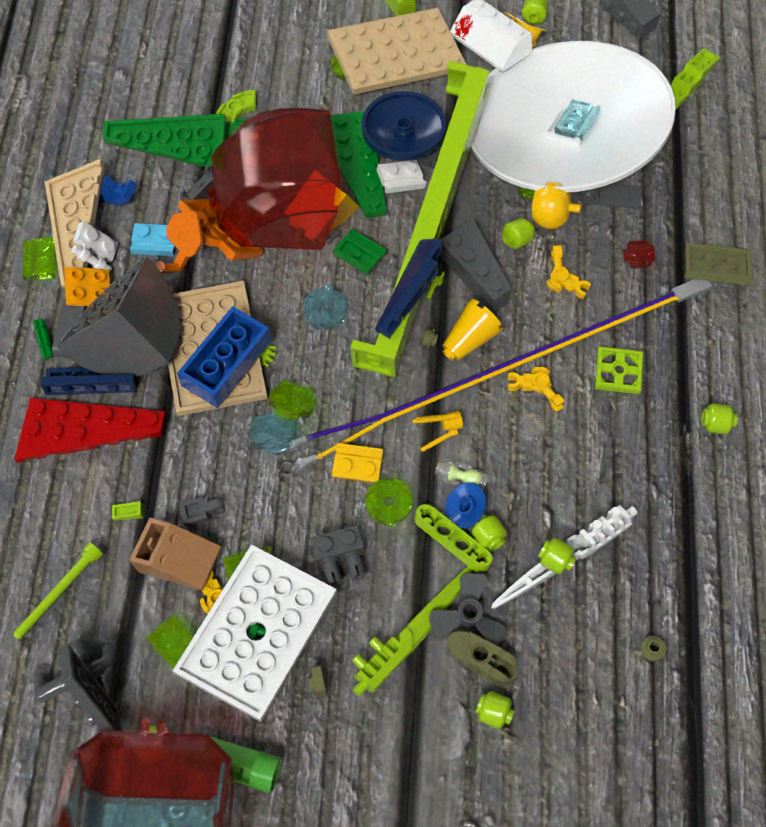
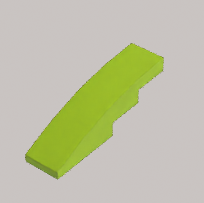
[670,48,721,109]

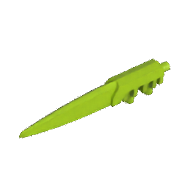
[352,567,473,697]

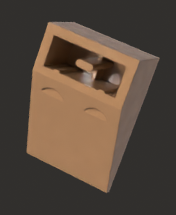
[129,518,222,591]

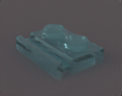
[554,99,601,141]

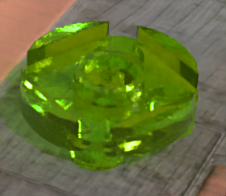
[268,382,315,420]
[365,479,412,527]

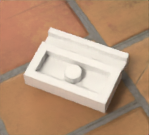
[376,160,426,193]

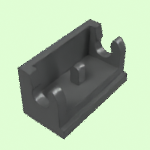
[180,165,223,200]

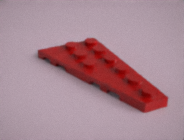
[14,398,166,463]

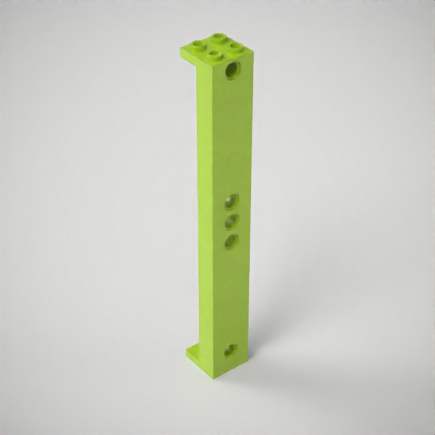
[350,61,489,378]

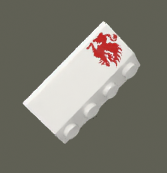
[450,0,532,72]

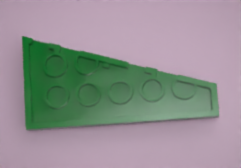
[309,111,387,218]
[103,114,227,171]

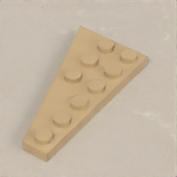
[45,159,105,289]

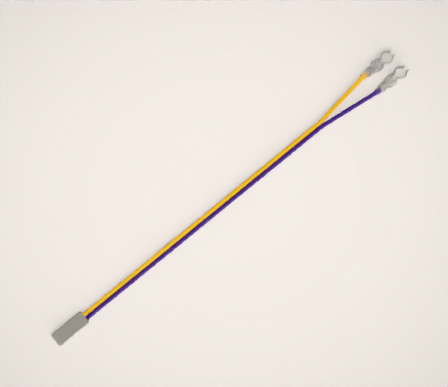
[268,279,712,478]

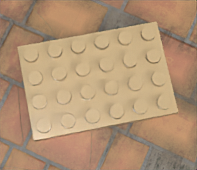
[327,8,466,95]
[168,281,268,416]

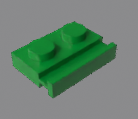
[333,229,387,276]

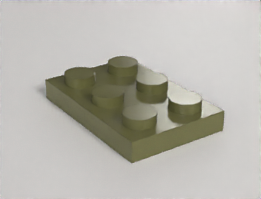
[684,242,753,286]

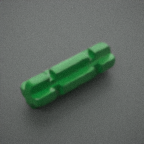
[33,318,54,359]

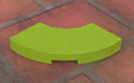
[216,90,256,124]

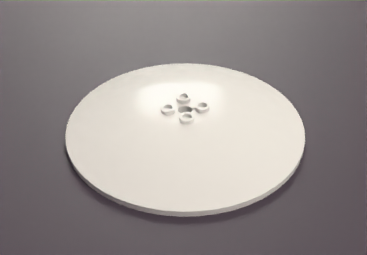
[470,41,675,192]

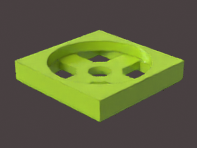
[595,346,643,395]

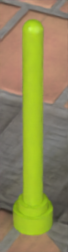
[14,542,104,639]

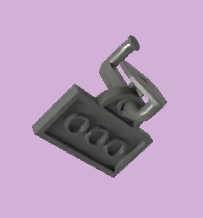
[33,638,125,749]

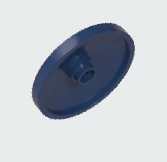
[362,91,446,161]

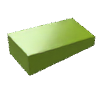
[112,501,144,520]

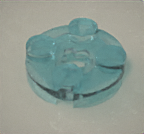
[303,286,347,330]
[250,411,297,454]

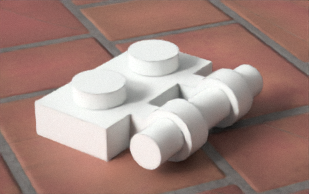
[71,221,118,272]

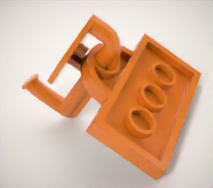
[155,198,264,274]

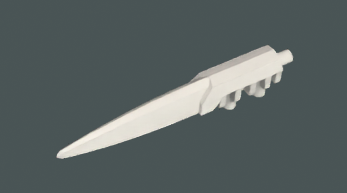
[491,505,637,609]

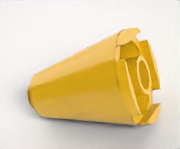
[442,299,504,361]

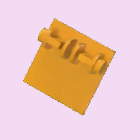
[64,267,110,306]

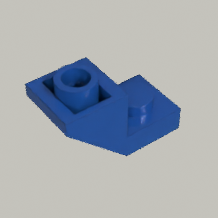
[99,175,137,206]

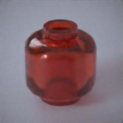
[623,240,655,269]

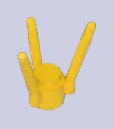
[412,411,463,452]

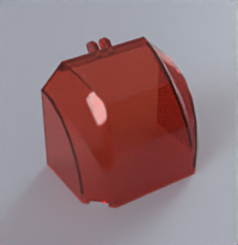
[208,107,341,250]

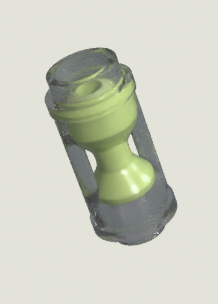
[435,458,489,490]

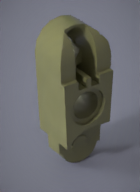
[447,631,517,687]

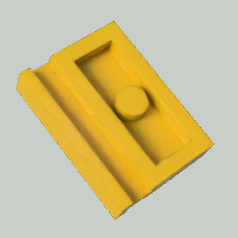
[332,443,383,484]

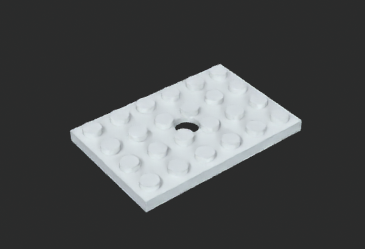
[173,544,337,722]

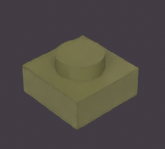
[307,666,327,699]

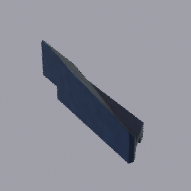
[375,239,443,339]

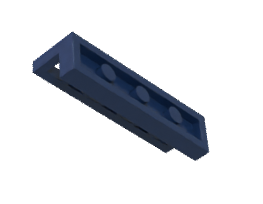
[41,367,137,395]

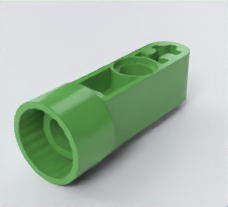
[179,733,282,794]

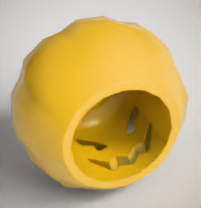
[532,181,582,230]

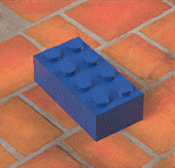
[177,306,271,408]

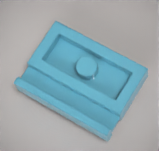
[130,223,175,256]

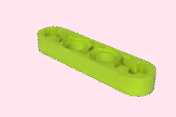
[414,504,493,573]

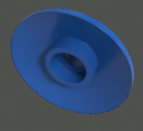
[445,483,487,529]

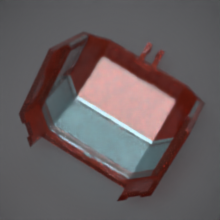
[52,719,235,827]

